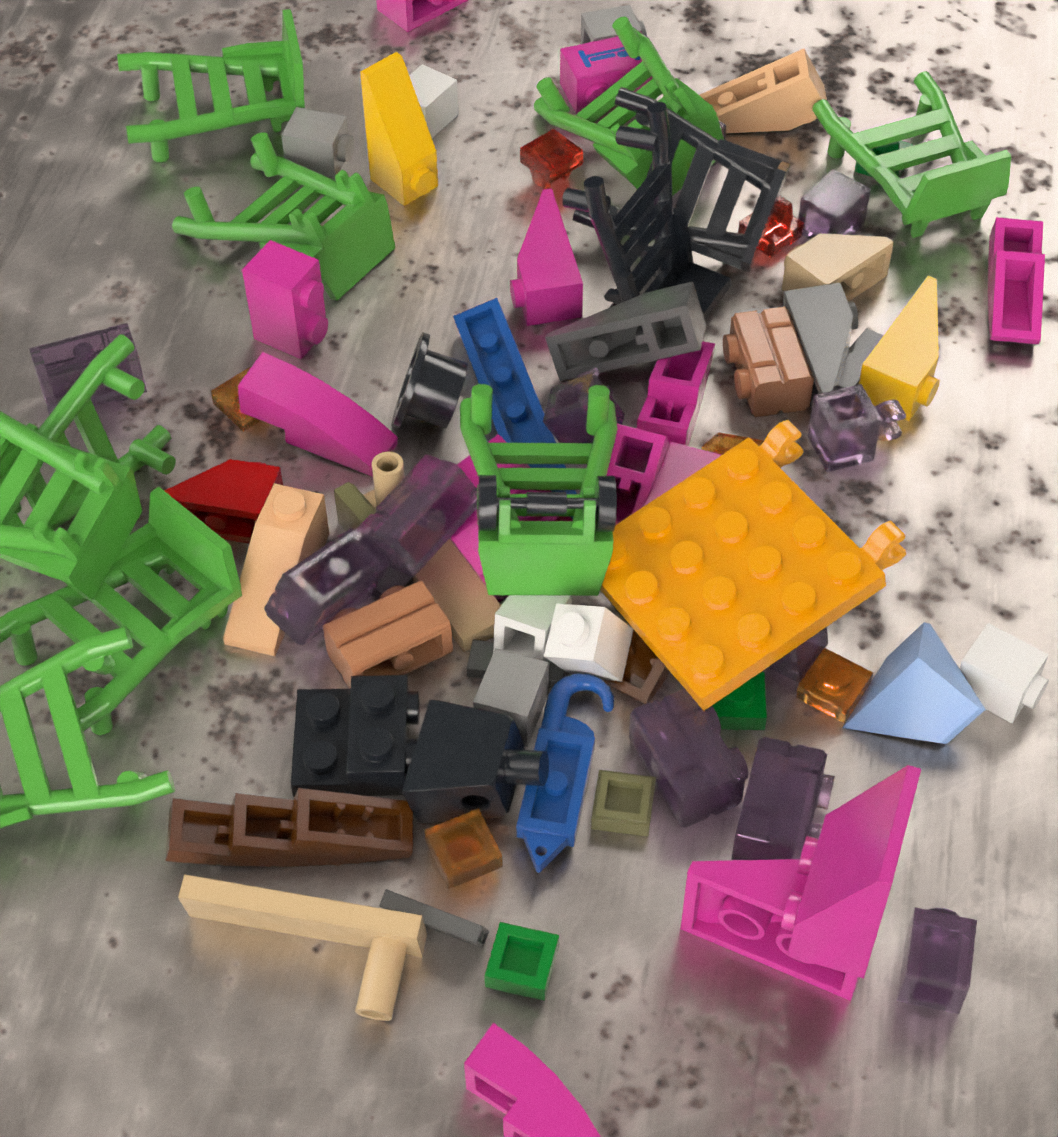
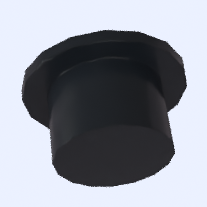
[391,332,468,429]

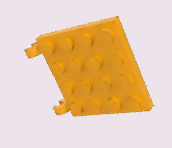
[600,420,906,711]

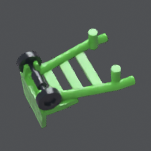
[460,384,618,596]

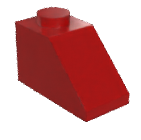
[164,459,283,544]

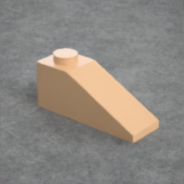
[700,49,827,134]
[223,483,330,656]

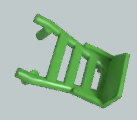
[117,9,305,162]
[534,16,724,196]
[812,71,1011,238]
[172,132,395,301]
[0,334,176,531]
[0,411,142,601]
[0,487,242,735]
[0,626,175,829]

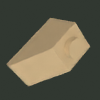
[782,233,894,301]

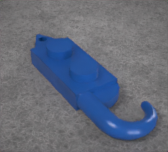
[516,673,614,873]

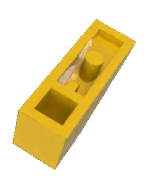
[360,52,438,206]
[856,276,940,421]

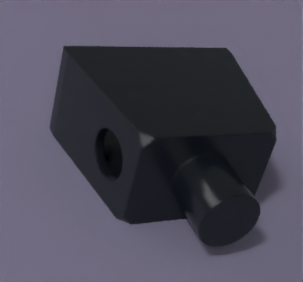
[402,700,549,823]

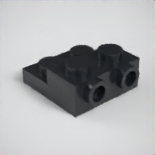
[291,675,420,797]

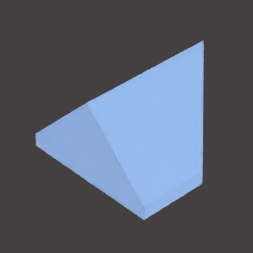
[842,622,986,744]

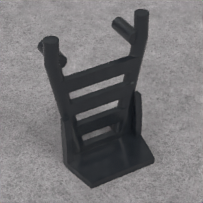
[572,87,791,272]
[562,102,732,320]

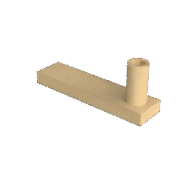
[364,452,501,652]
[178,874,427,1021]

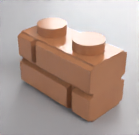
[723,306,814,417]
[323,580,453,689]

